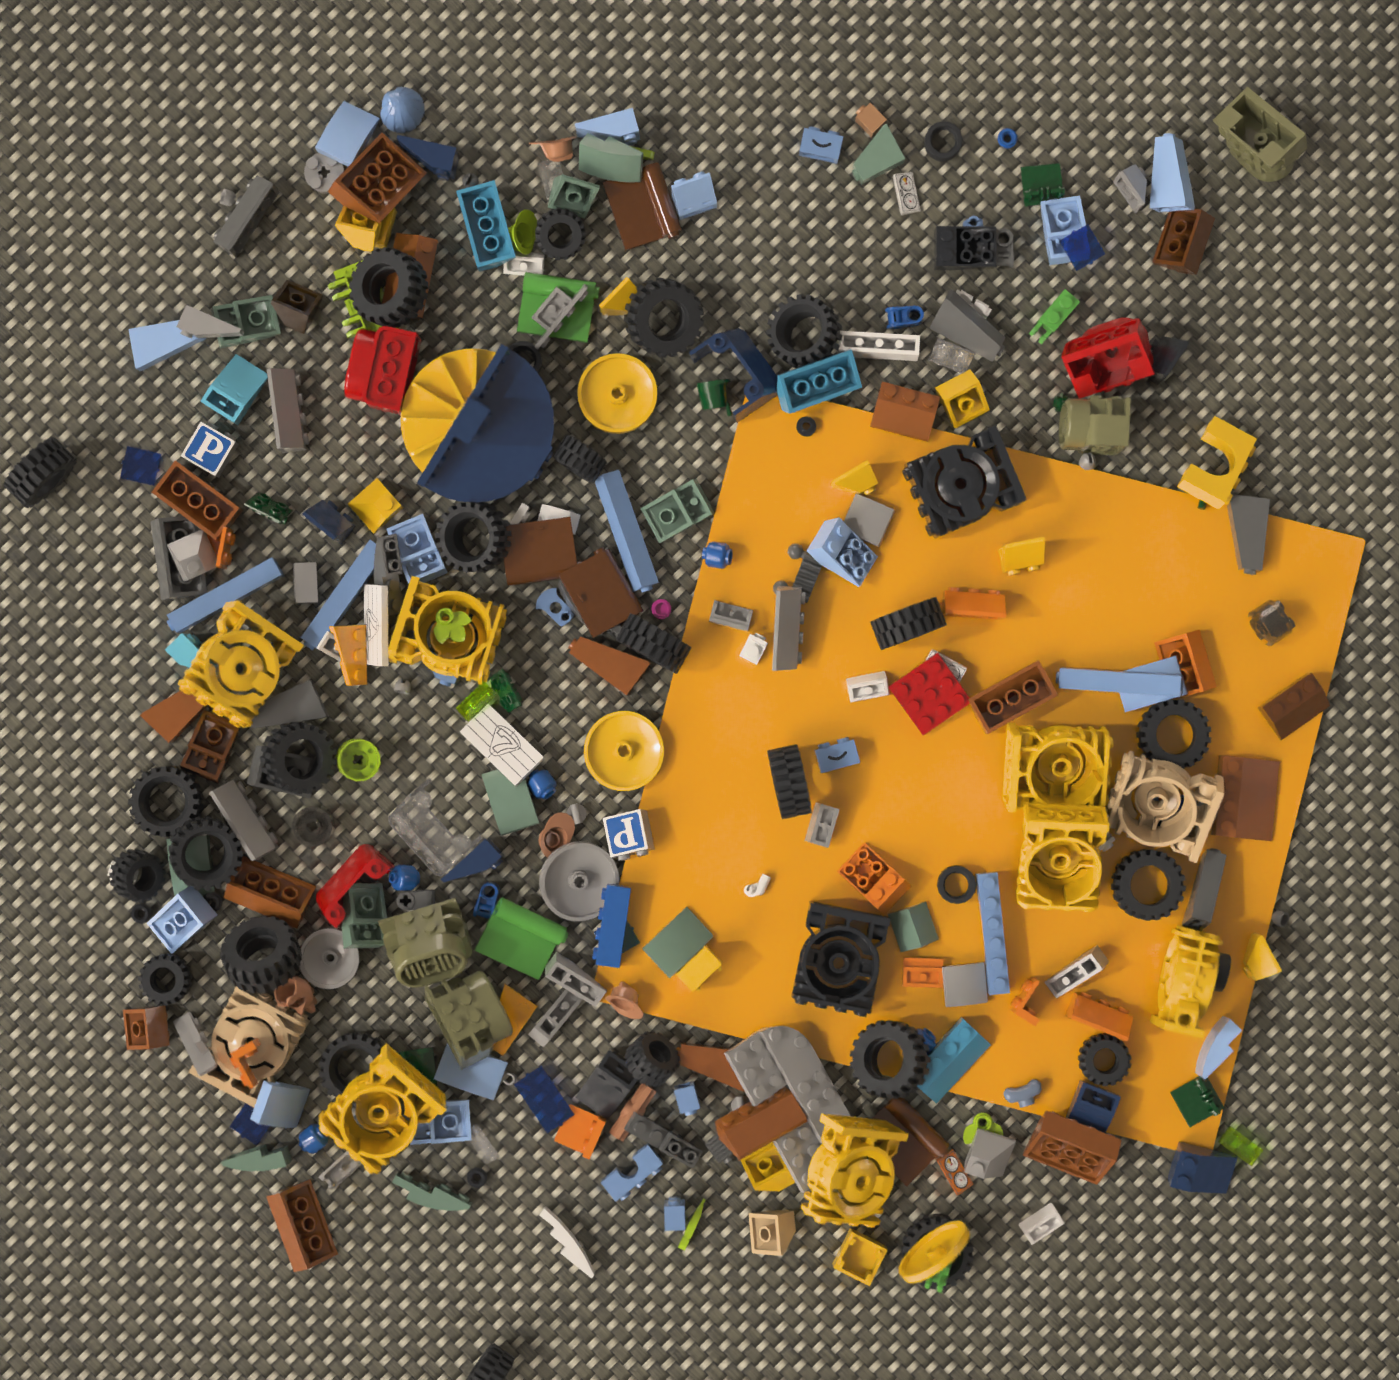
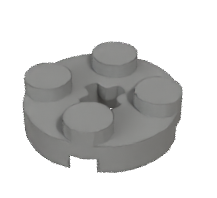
[304,153,345,193]

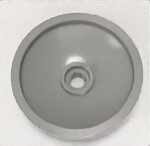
[300,928,359,989]

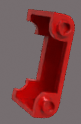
[316,844,395,928]

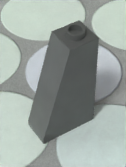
[929,289,1006,362]
[1227,495,1270,575]
[251,680,329,728]
[1182,848,1227,931]

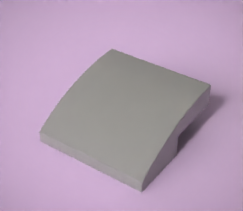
[844,494,895,547]
[942,962,988,1007]

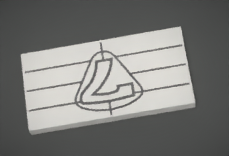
[364,584,389,666]
[460,704,544,787]

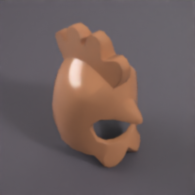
[274,976,317,1016]

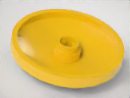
[577,353,657,434]
[584,711,664,791]
[899,1221,970,1283]

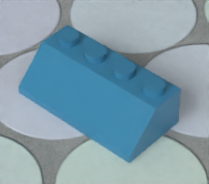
[456,180,516,272]
[777,349,862,414]
[917,1017,991,1104]

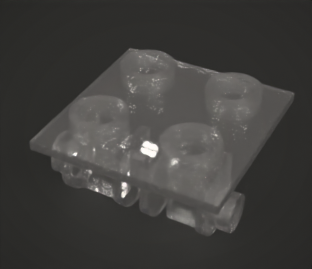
[929,338,975,373]

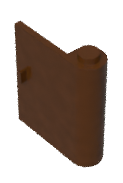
[602,162,682,251]
[503,517,581,586]
[558,547,644,638]
[872,1097,950,1187]

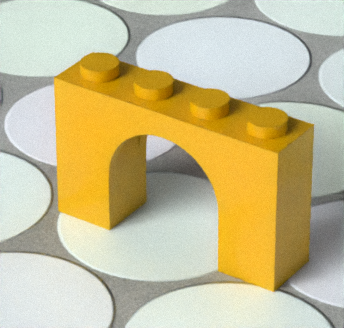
[1177,416,1257,510]

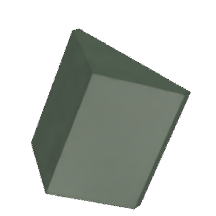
[548,174,600,218]
[888,901,939,952]

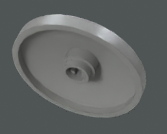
[539,841,619,921]

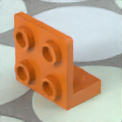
[207,526,236,569]
[1010,977,1040,1027]
[230,1038,261,1089]
[554,1104,606,1160]

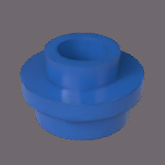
[997,128,1018,149]

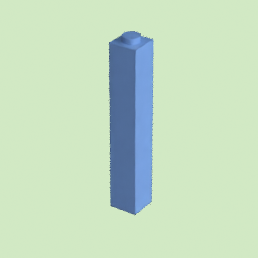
[595,470,658,593]
[301,540,376,650]
[167,557,284,633]
[1056,667,1184,697]

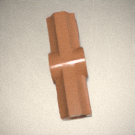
[609,1083,657,1142]

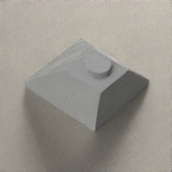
[1113,164,1147,214]
[167,530,217,581]
[964,1128,1016,1179]

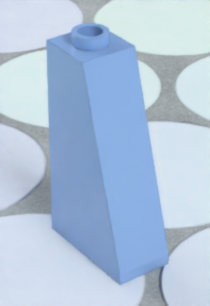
[1149,133,1195,212]
[129,320,206,371]

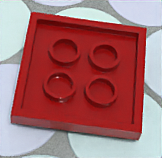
[888,652,970,736]

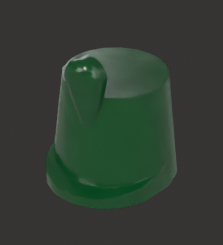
[696,379,733,417]

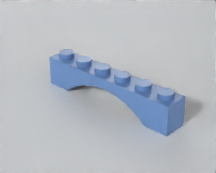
[975,872,1010,995]

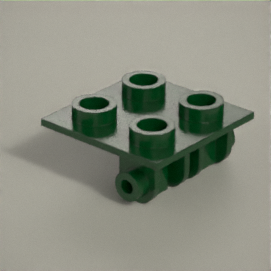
[1020,163,1065,207]
[244,493,293,525]
[490,668,523,713]
[397,1047,438,1087]
[1170,1076,1224,1128]

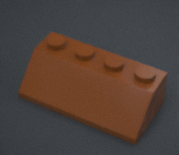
[382,233,438,320]
[151,460,243,540]
[968,660,1058,735]
[224,856,316,929]
[714,1086,808,1160]
[266,1179,338,1272]

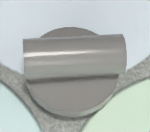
[567,803,587,824]
[731,1095,750,1111]

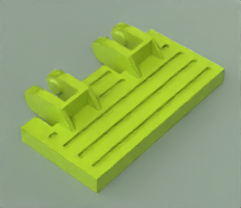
[328,260,384,338]

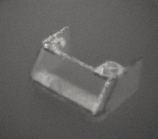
[388,778,483,876]

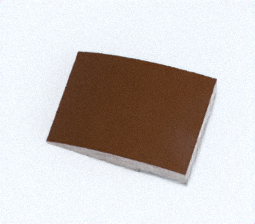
[180,710,241,784]

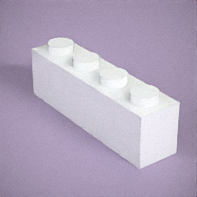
[838,331,920,361]

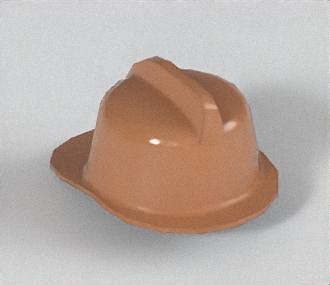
[529,136,576,162]
[538,812,575,858]
[606,981,644,1019]

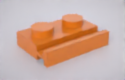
[902,957,944,988]

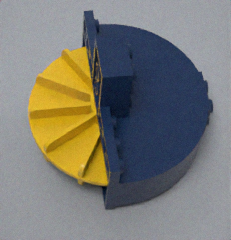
[401,344,554,503]

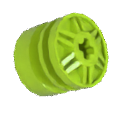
[335,738,381,781]

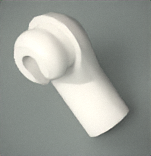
[744,874,771,897]

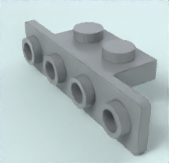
[531,284,588,350]
[173,1012,217,1076]

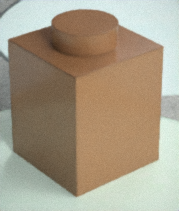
[855,103,887,138]

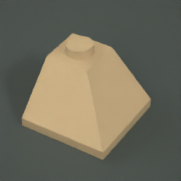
[749,1210,796,1256]

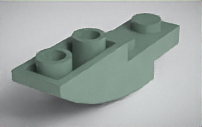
[392,1172,472,1211]

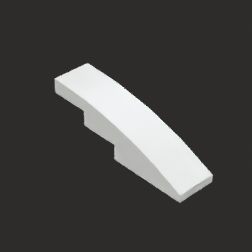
[539,1206,595,1278]

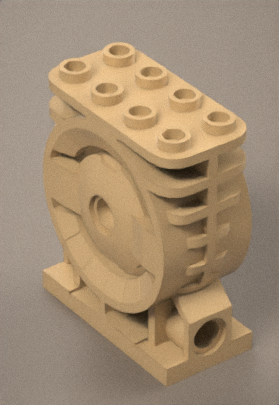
[1105,751,1224,863]
[188,987,310,1107]

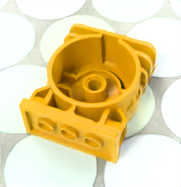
[388,576,507,685]
[178,600,303,728]
[1002,723,1113,812]
[1016,802,1109,912]
[1150,926,1223,1038]
[319,1043,446,1174]
[801,1113,909,1228]

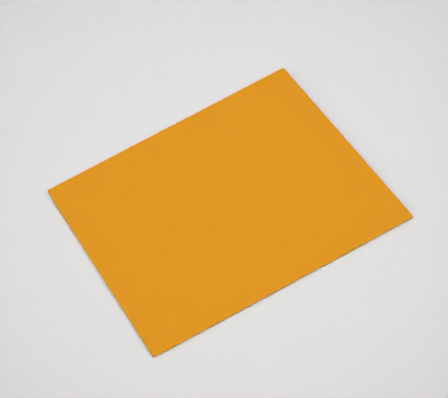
[594,395,1365,1150]

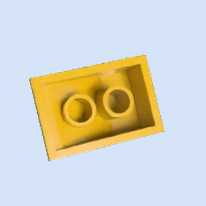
[998,537,1045,576]

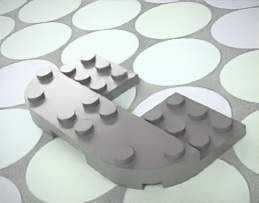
[724,1026,850,1193]

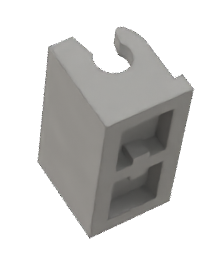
[293,562,318,604]
[709,600,753,632]
[804,802,840,848]
[319,1151,362,1189]

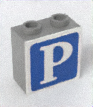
[181,422,239,478]
[603,809,655,861]

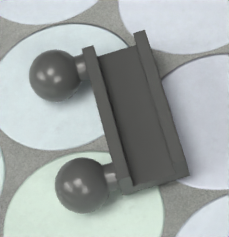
[773,543,822,603]

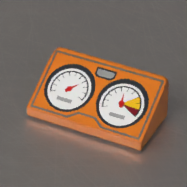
[936,1149,973,1196]

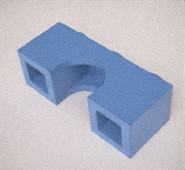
[601,1143,663,1202]

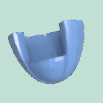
[380,87,425,133]

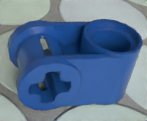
[885,305,924,330]
[473,881,500,919]

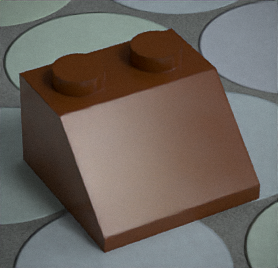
[123,1005,170,1050]

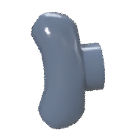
[1003,1079,1042,1108]

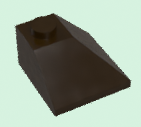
[271,280,323,334]

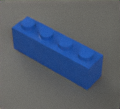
[592,883,631,968]

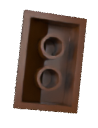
[1152,209,1215,275]
[1258,672,1330,740]

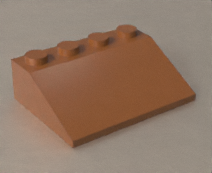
[328,133,427,224]
[1211,755,1280,841]
[1022,1110,1122,1185]

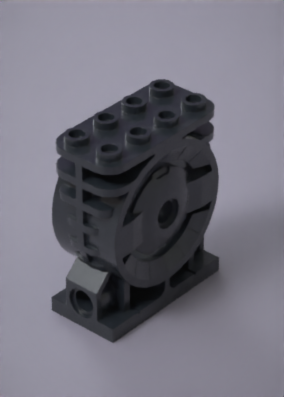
[902,425,1027,539]
[791,901,891,1017]

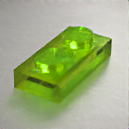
[456,682,497,722]
[1218,1126,1263,1166]

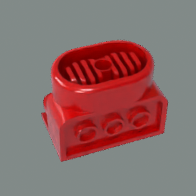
[1061,317,1155,399]
[344,326,422,416]

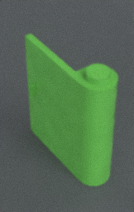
[517,272,600,343]
[474,897,568,980]

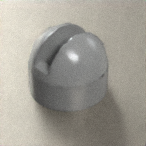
[220,189,236,206]
[1079,453,1096,470]
[394,679,411,695]

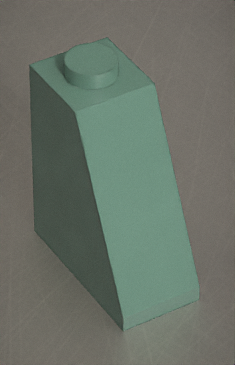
[852,124,905,185]

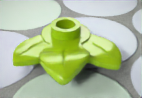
[434,608,471,644]
[963,1112,1003,1144]

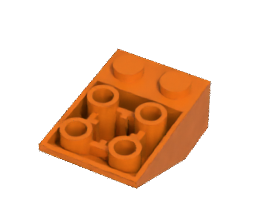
[837,843,911,915]

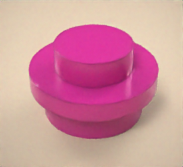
[651,599,671,619]

